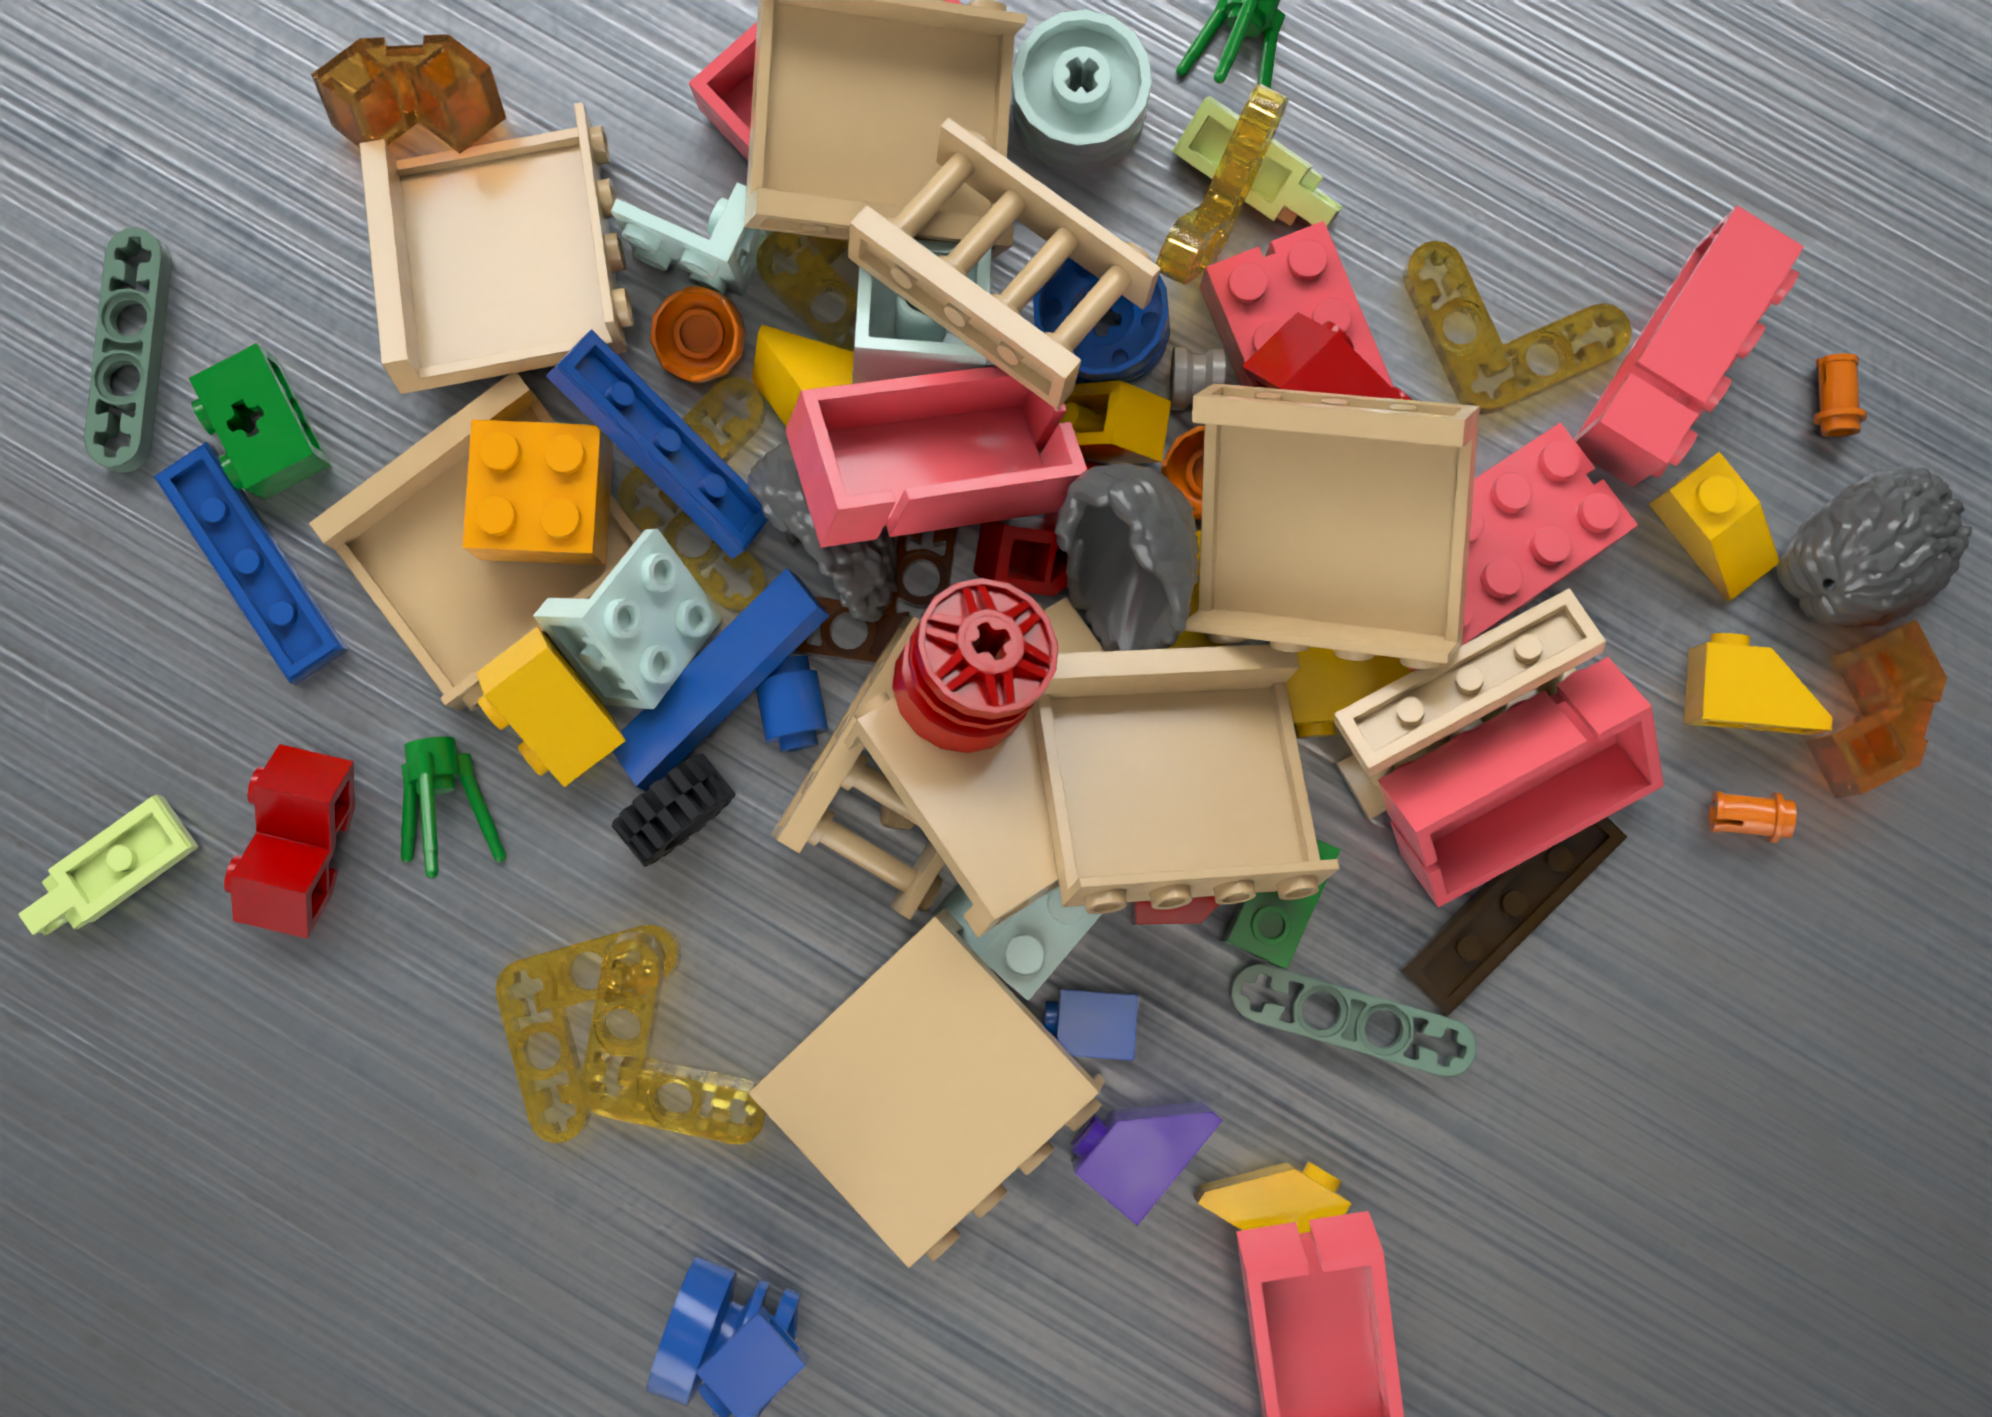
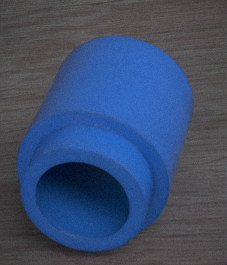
[756,655,829,753]

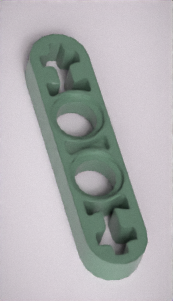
[84,227,172,473]
[1229,964,1476,1077]

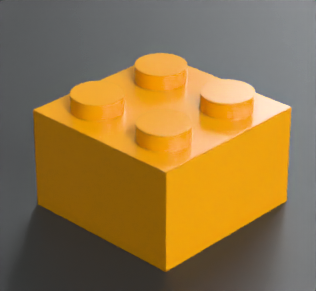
[462,419,614,566]

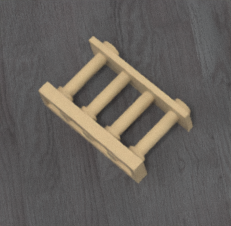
[848,117,1161,410]
[1334,588,1606,820]
[771,616,944,920]

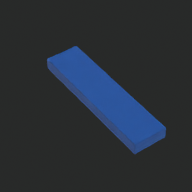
[546,329,769,559]
[154,442,348,685]
[612,568,830,792]

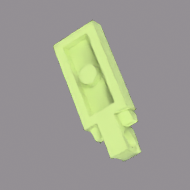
[1172,96,1343,229]
[18,795,199,936]

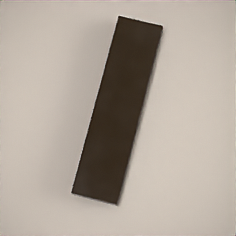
[1398,817,1627,1017]

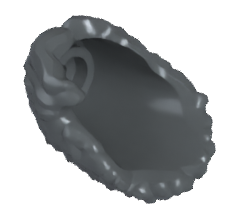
[748,443,898,623]
[1054,463,1199,651]
[1777,466,1972,627]

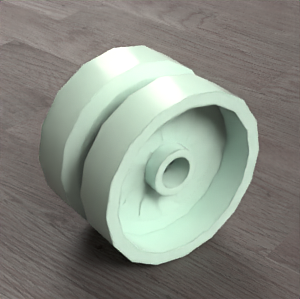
[1012,9,1152,174]

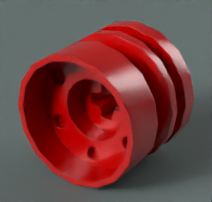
[892,578,1058,753]

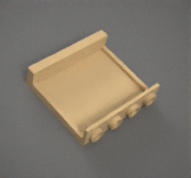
[744,0,1027,258]
[359,102,634,394]
[309,373,642,711]
[1185,383,1480,669]
[844,597,1104,938]
[1032,644,1340,914]
[748,908,1105,1268]

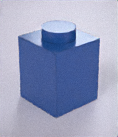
[1044,988,1139,1061]
[696,1306,809,1417]

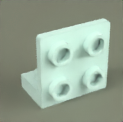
[611,182,775,297]
[533,529,722,709]

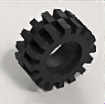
[611,753,736,867]

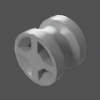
[1170,347,1226,411]

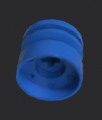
[1033,257,1170,385]
[646,1256,802,1417]

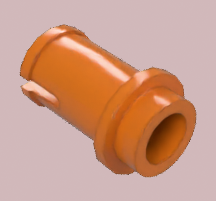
[1813,353,1867,437]
[1708,791,1797,843]

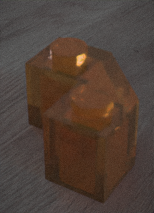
[311,34,506,154]
[1805,619,1948,798]

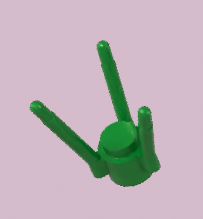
[1176,0,1285,122]
[401,736,506,879]

